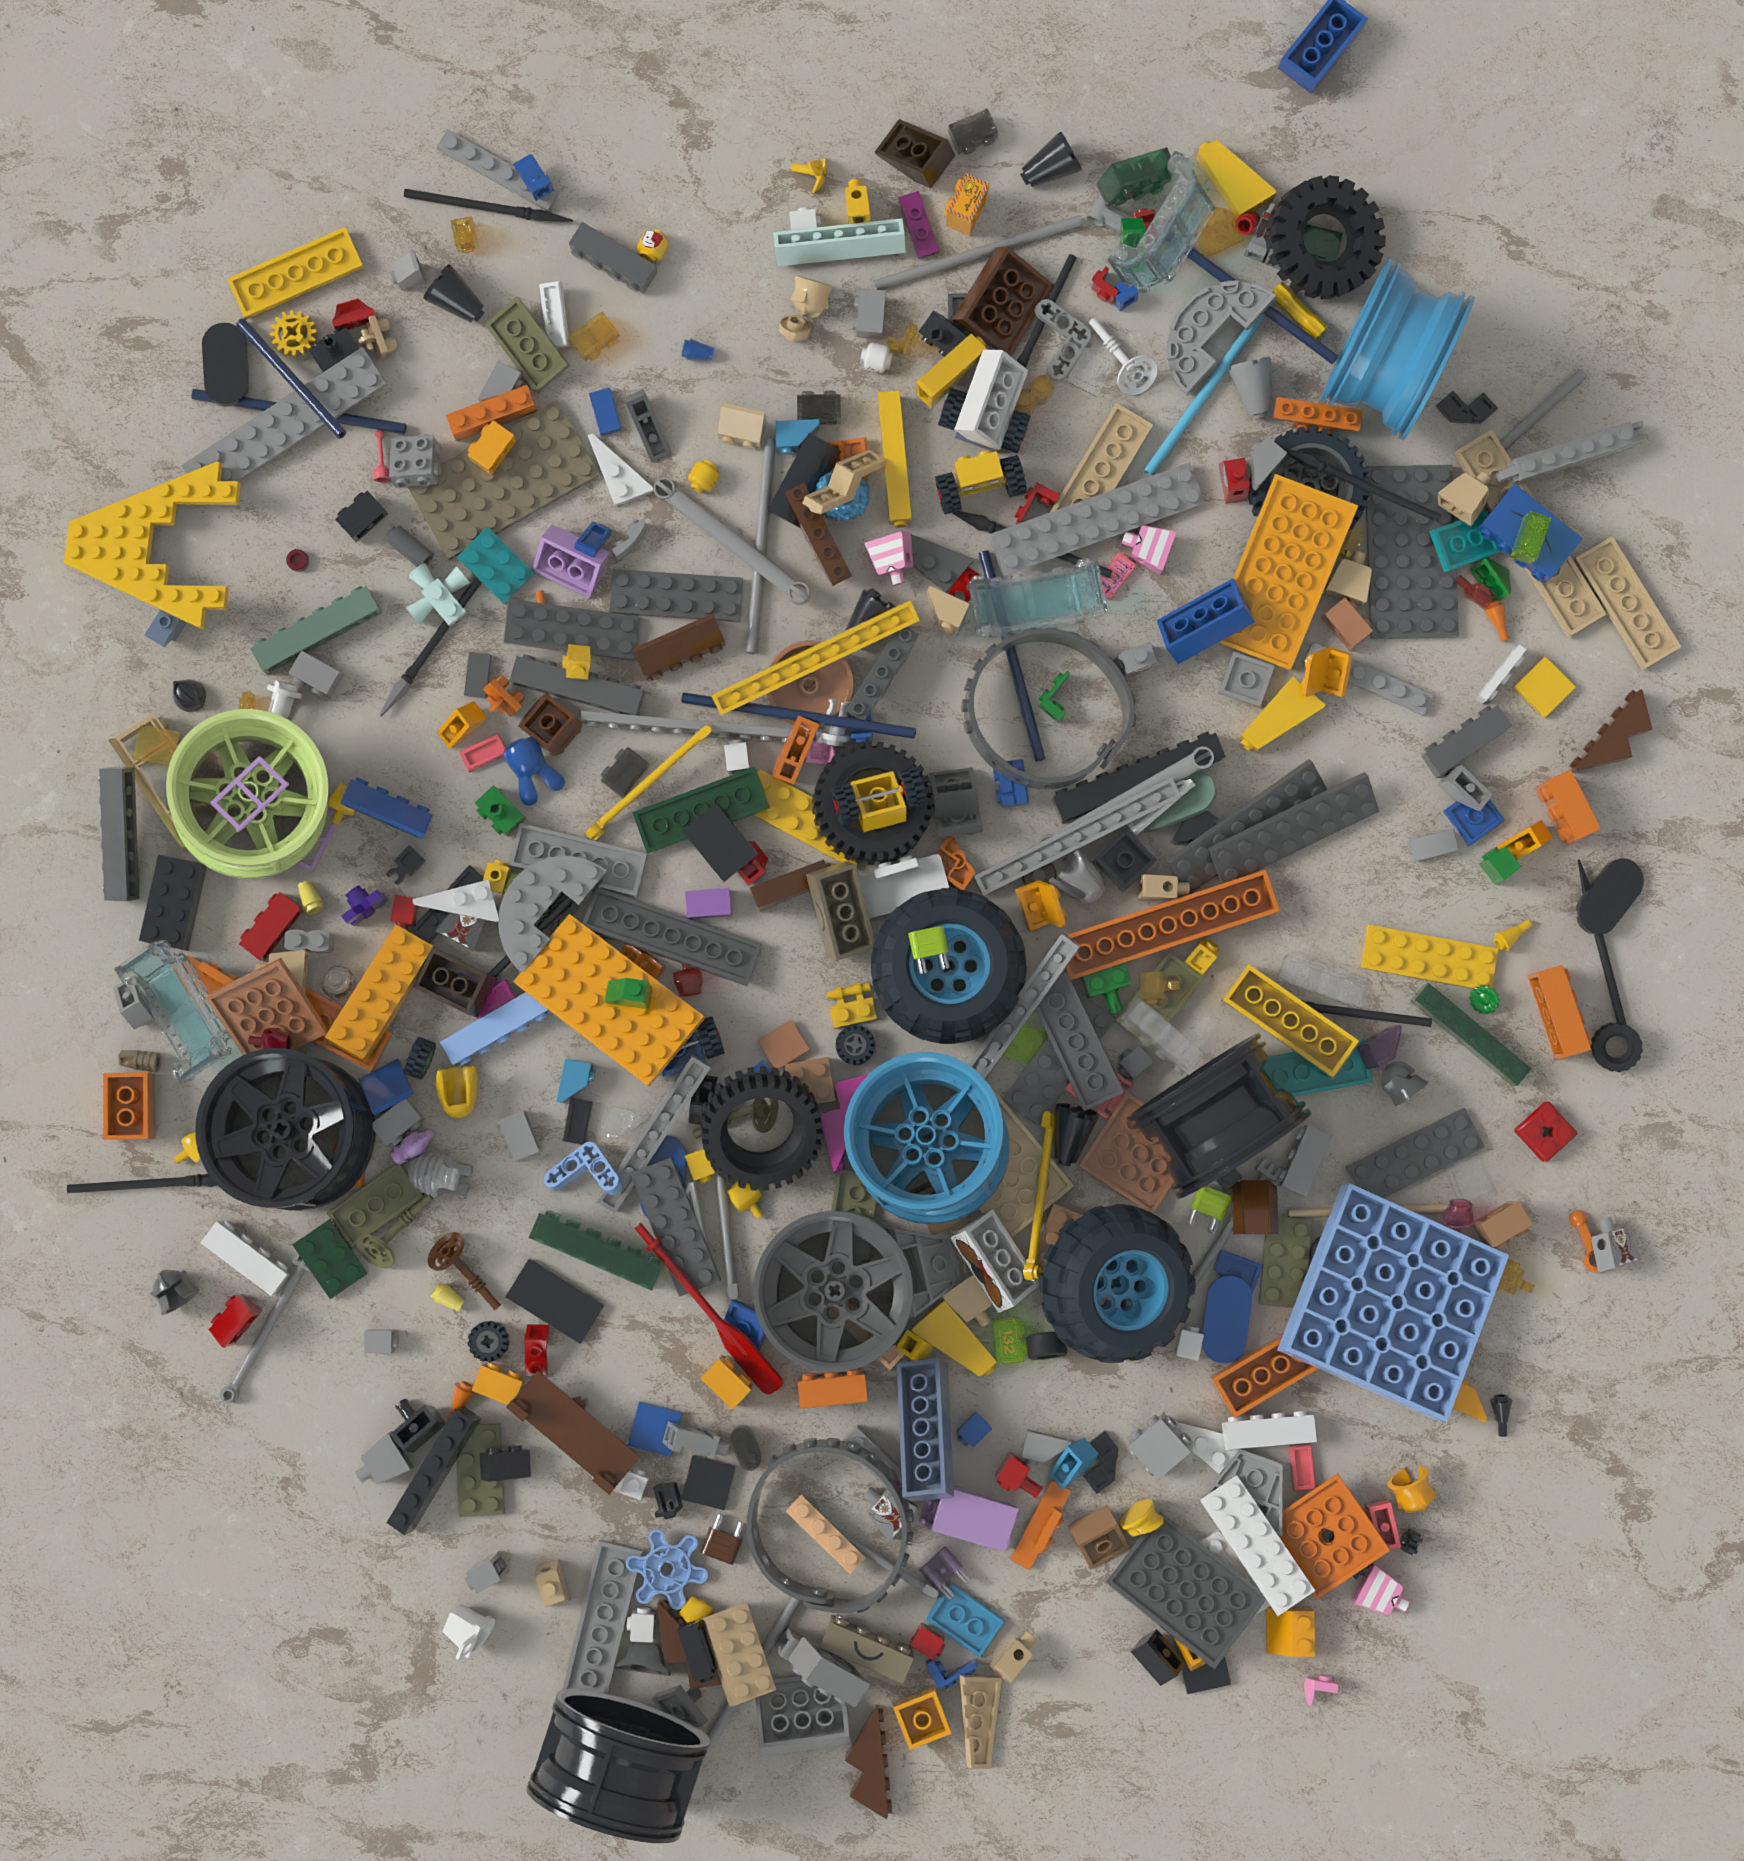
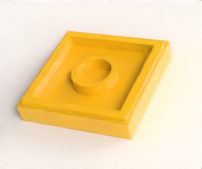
[1513,657,1576,718]

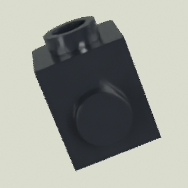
[653,1482,683,1519]

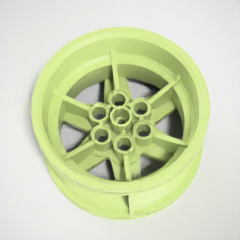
[166,709,328,879]

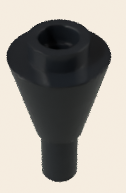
[1490,1394,1513,1437]

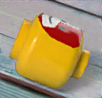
[637,229,669,263]

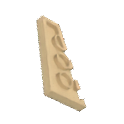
[960,1675,1002,1769]

